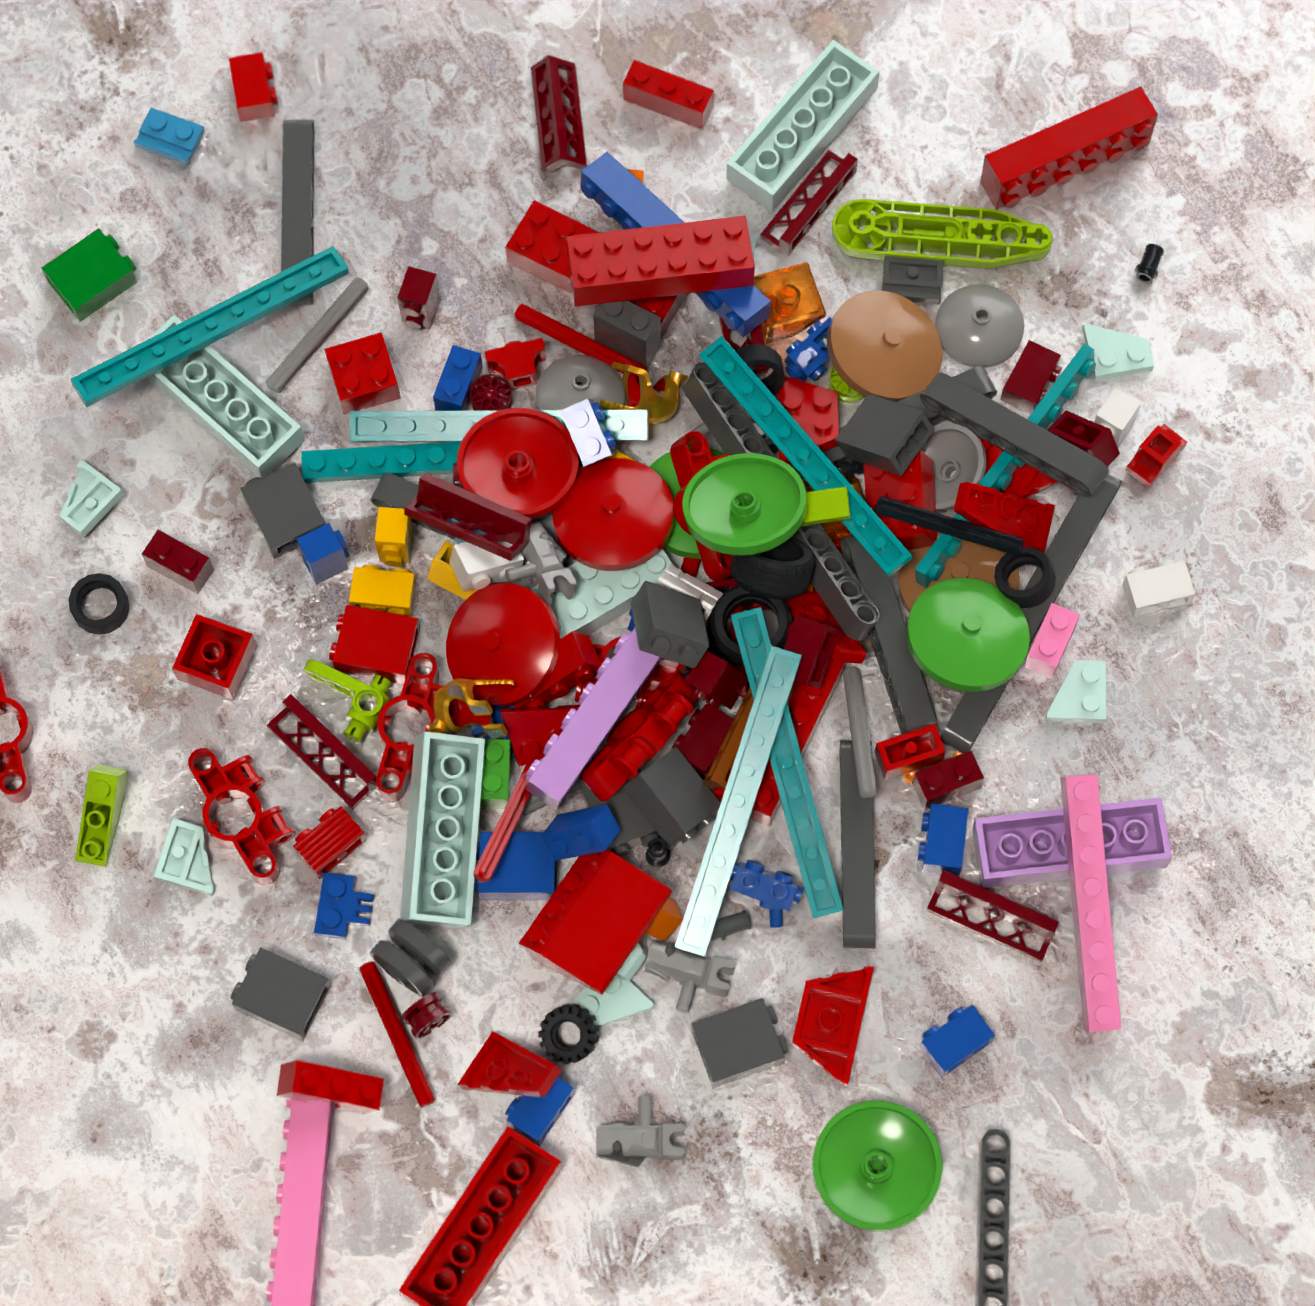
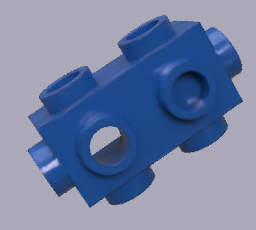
[784,317,832,382]
[730,860,804,928]

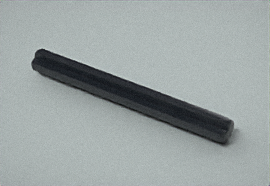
[875,496,1023,555]

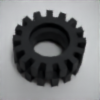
[538,1004,599,1064]

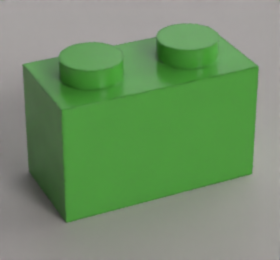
[480,739,512,810]

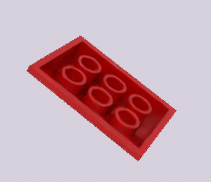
[519,849,673,995]

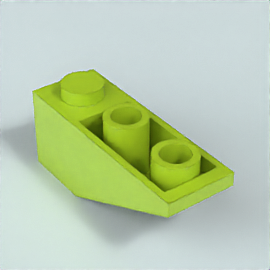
[75,764,128,867]

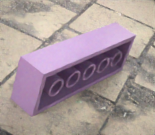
[525,628,662,810]
[972,798,1172,888]

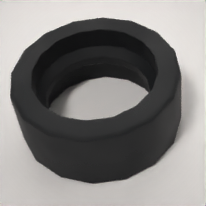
[736,344,785,395]
[994,547,1056,608]
[68,573,129,635]

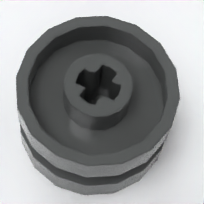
[369,919,451,997]

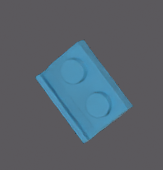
[134,107,205,166]

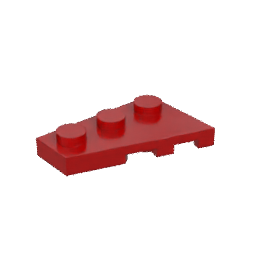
[784,591,867,664]
[499,705,580,767]
[457,1031,562,1097]

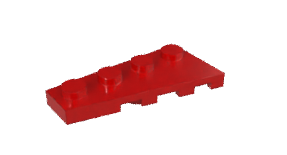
[953,482,1055,553]

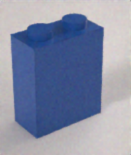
[473,832,556,900]

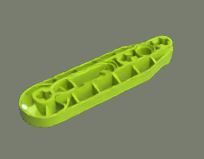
[832,199,1053,269]

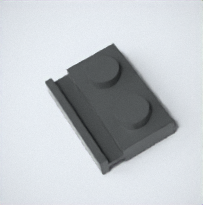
[882,256,943,304]

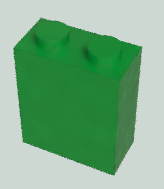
[41,228,137,322]

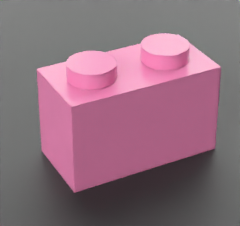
[1024,603,1080,679]

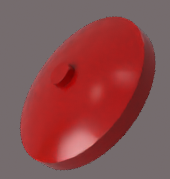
[457,408,579,519]
[552,458,675,571]
[446,583,560,707]

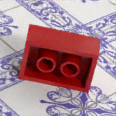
[864,449,937,551]

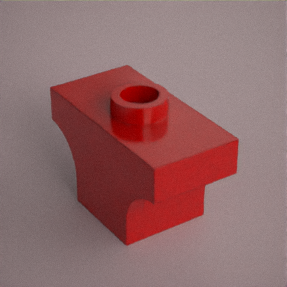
[485,338,546,391]
[1125,424,1187,488]

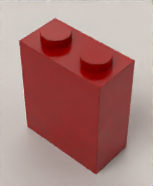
[329,605,420,684]

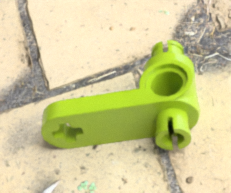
[303,659,392,743]

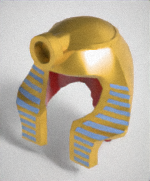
[600,362,687,424]
[428,678,514,740]

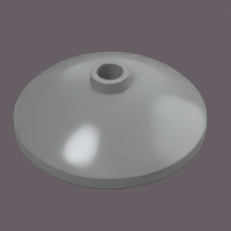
[935,284,1024,368]
[536,355,625,410]
[921,423,986,511]

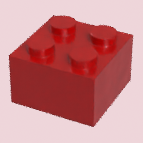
[324,332,401,415]
[172,614,257,700]

